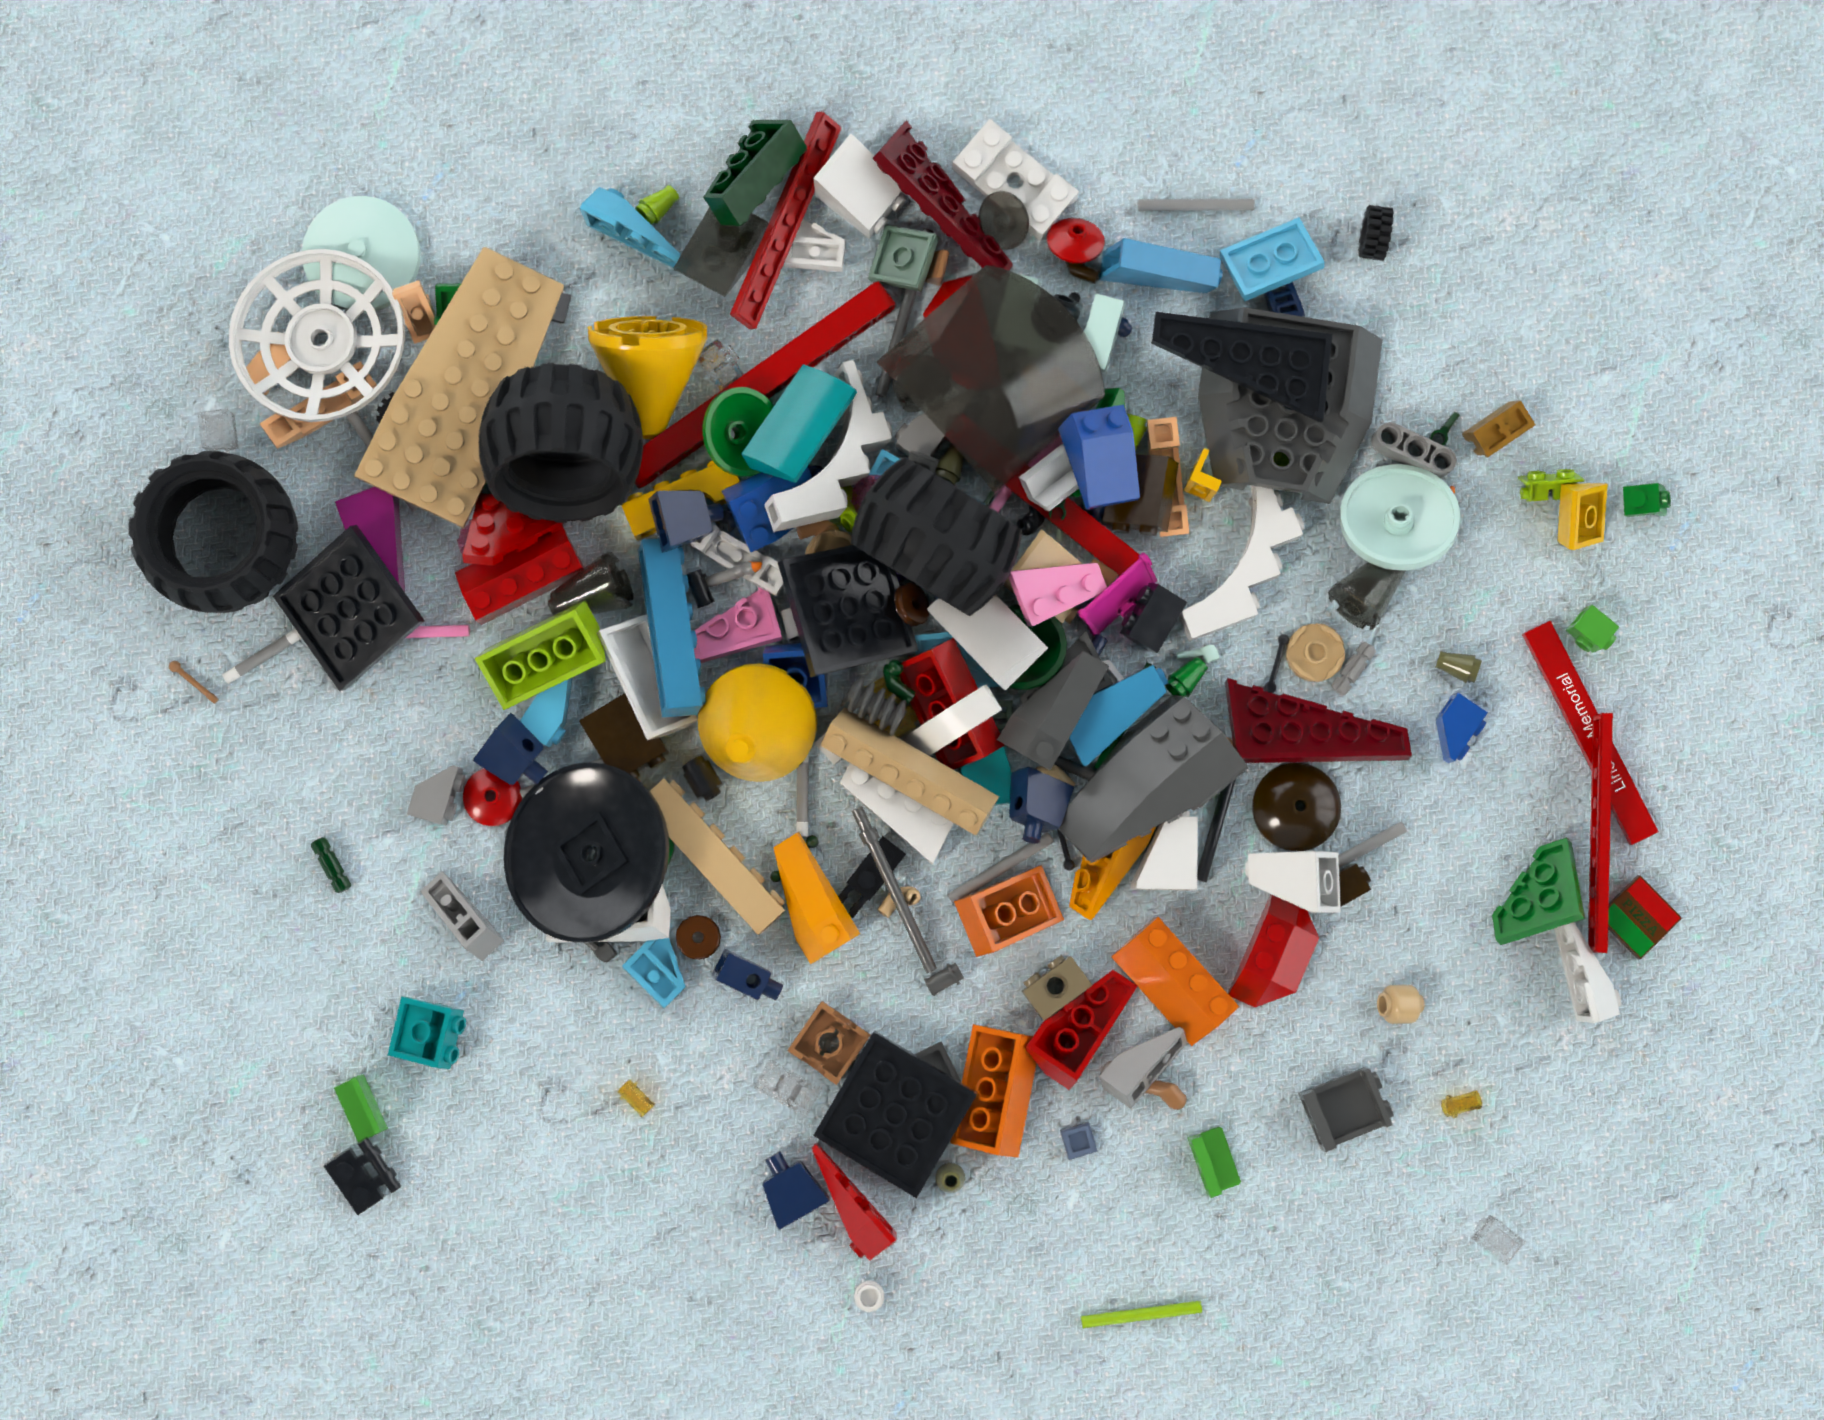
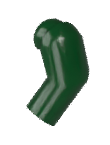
[882,660,916,704]

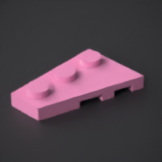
[1008,563,1107,627]
[694,587,783,663]

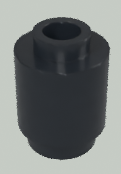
[682,755,723,802]

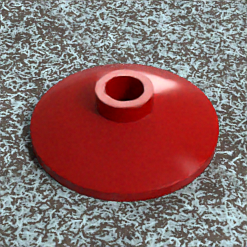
[1047,218,1105,263]
[463,769,522,826]

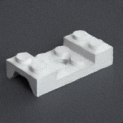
[952,119,1079,241]

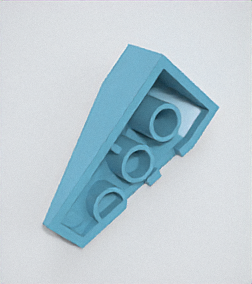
[580,187,692,277]

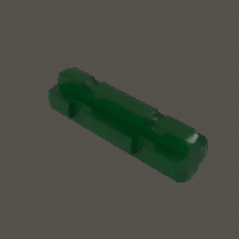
[311,837,351,893]

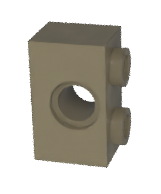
[1022,955,1092,1021]

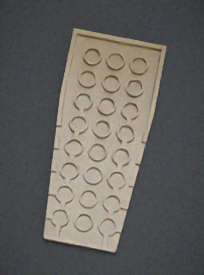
[354,247,564,528]

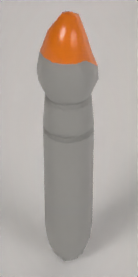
[705,561,762,587]

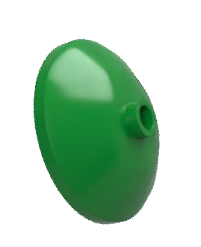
[703,387,774,477]

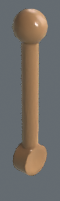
[169,661,219,704]

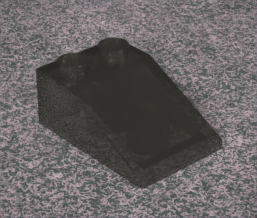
[673,207,768,297]

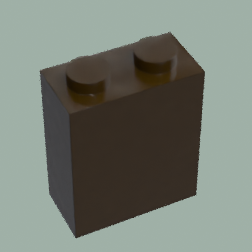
[1102,454,1179,536]
[579,693,669,778]

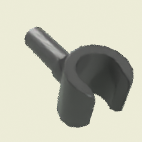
[584,942,617,962]

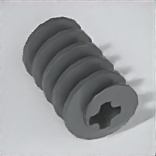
[840,676,907,736]

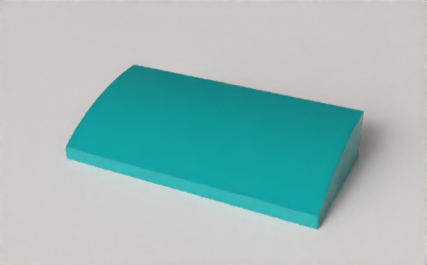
[741,364,857,483]

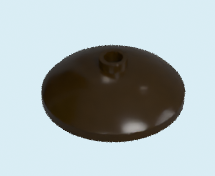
[1252,763,1341,851]

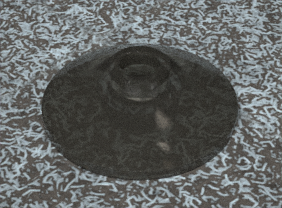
[979,191,1029,250]

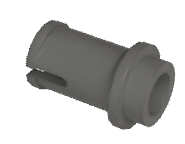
[924,963,964,996]

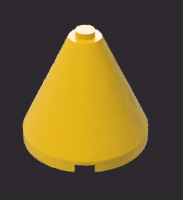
[588,316,707,439]
[698,664,817,782]

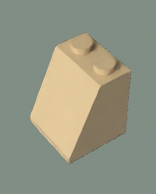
[1004,529,1082,625]

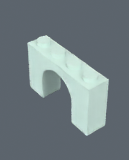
[992,272,1125,376]

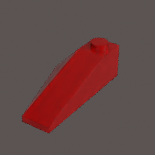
[1025,970,1138,1091]
[811,1142,897,1261]

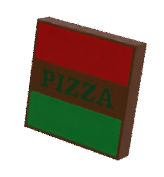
[1608,875,1682,959]

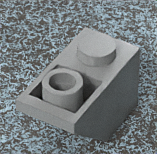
[407,765,465,826]

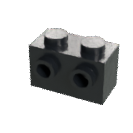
[1120,583,1187,653]

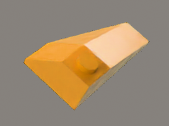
[1069,827,1156,920]
[773,832,860,964]

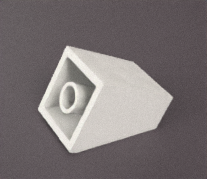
[814,134,906,239]
[1131,811,1198,891]
[1245,851,1341,913]

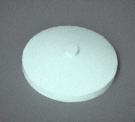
[302,196,421,313]
[1340,464,1461,570]

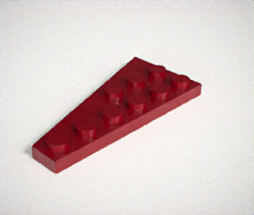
[872,120,1013,283]
[1225,678,1412,763]

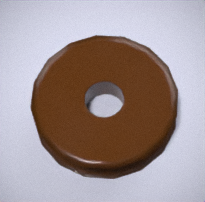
[894,582,930,626]
[676,915,721,960]

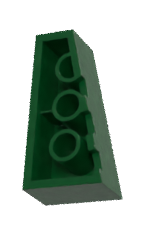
[703,120,808,226]

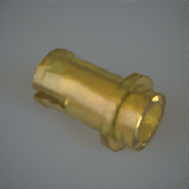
[617,1079,655,1118]
[1441,1090,1482,1119]

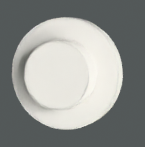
[854,1281,884,1312]

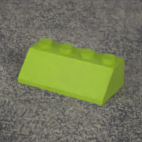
[474,600,606,710]

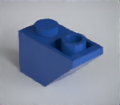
[1435,692,1488,763]

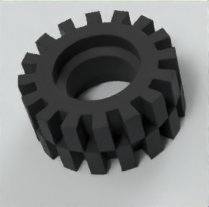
[1358,205,1394,261]

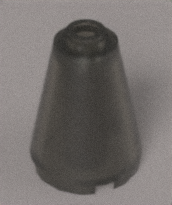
[548,552,634,615]
[1328,562,1406,630]

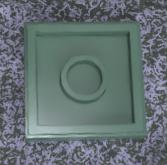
[868,225,940,292]

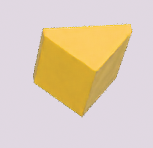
[1557,483,1608,550]

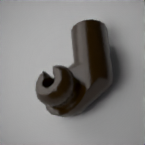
[1065,261,1100,284]

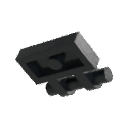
[323,1137,401,1216]

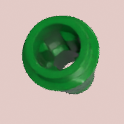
[1165,657,1208,697]

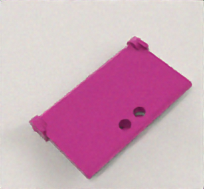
[1077,552,1157,636]

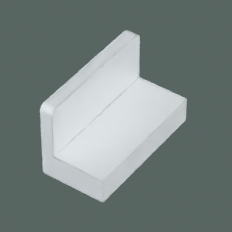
[1019,444,1079,511]

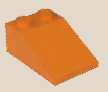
[954,865,1064,957]

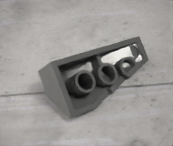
[997,651,1109,770]

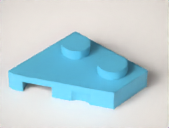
[622,938,686,1009]

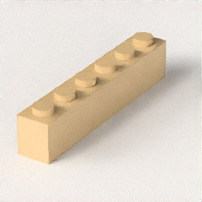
[820,707,999,836]
[650,778,786,935]

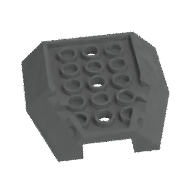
[1198,307,1383,504]

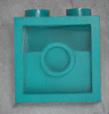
[388,996,466,1069]

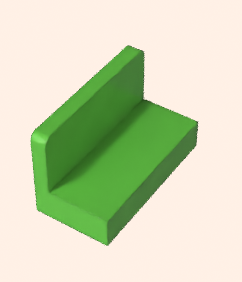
[334,1074,388,1142]
[1187,1127,1241,1198]

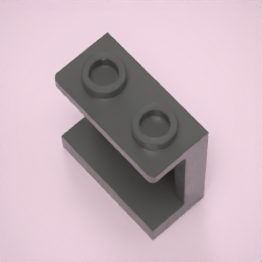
[1298,1067,1394,1152]

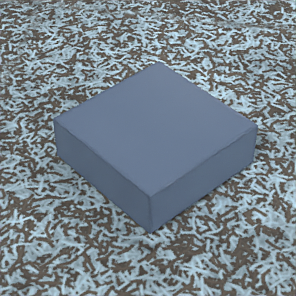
[1060,1122,1098,1160]

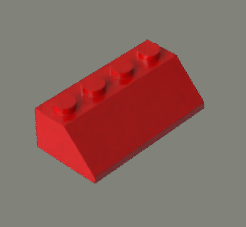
[455,526,586,625]
[900,638,1005,770]

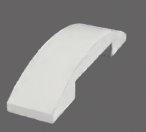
[688,523,784,596]
[901,684,1002,756]

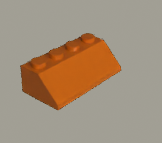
[1111,917,1239,1046]
[950,1024,1037,1157]

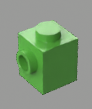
[1565,605,1619,653]

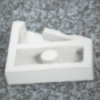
[784,219,846,272]

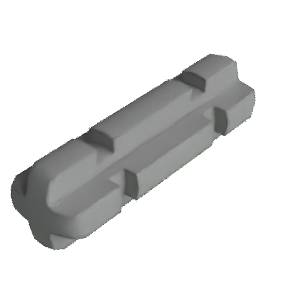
[1331,642,1376,696]

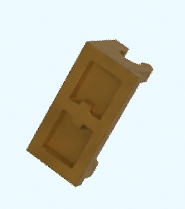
[1462,400,1535,457]

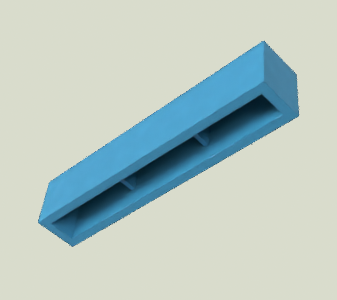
[638,539,706,718]

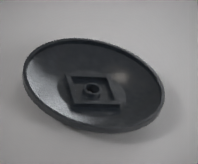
[503,762,669,943]

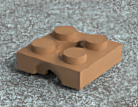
[787,1001,871,1085]

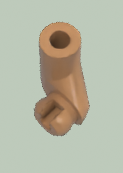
[1145,1080,1187,1110]

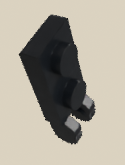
[838,836,906,918]

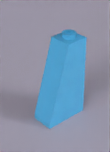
[1099,238,1223,294]
[1069,665,1168,766]

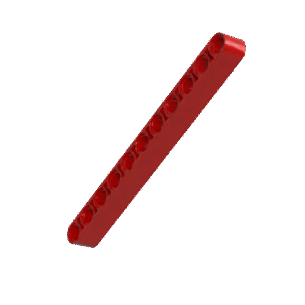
[635,281,897,489]

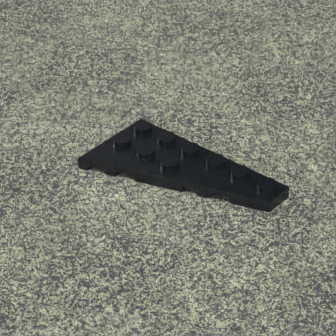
[1151,312,1333,423]

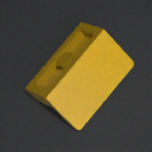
[1183,448,1222,502]

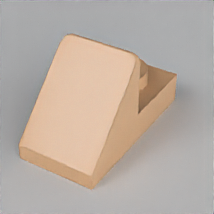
[392,280,436,344]

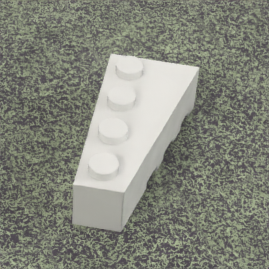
[840,763,953,865]

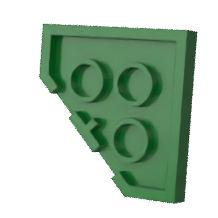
[1492,837,1585,945]

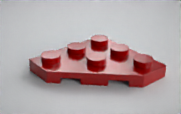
[462,493,564,566]

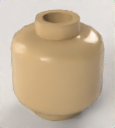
[1377,985,1425,1024]

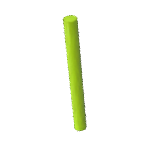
[1081,1301,1202,1328]

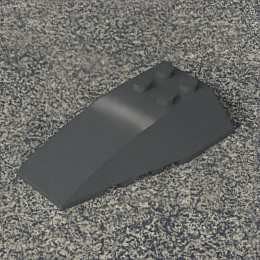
[1058,695,1248,863]

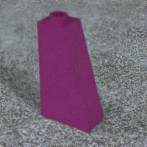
[335,487,405,592]

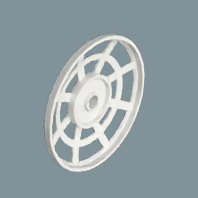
[229,249,405,422]

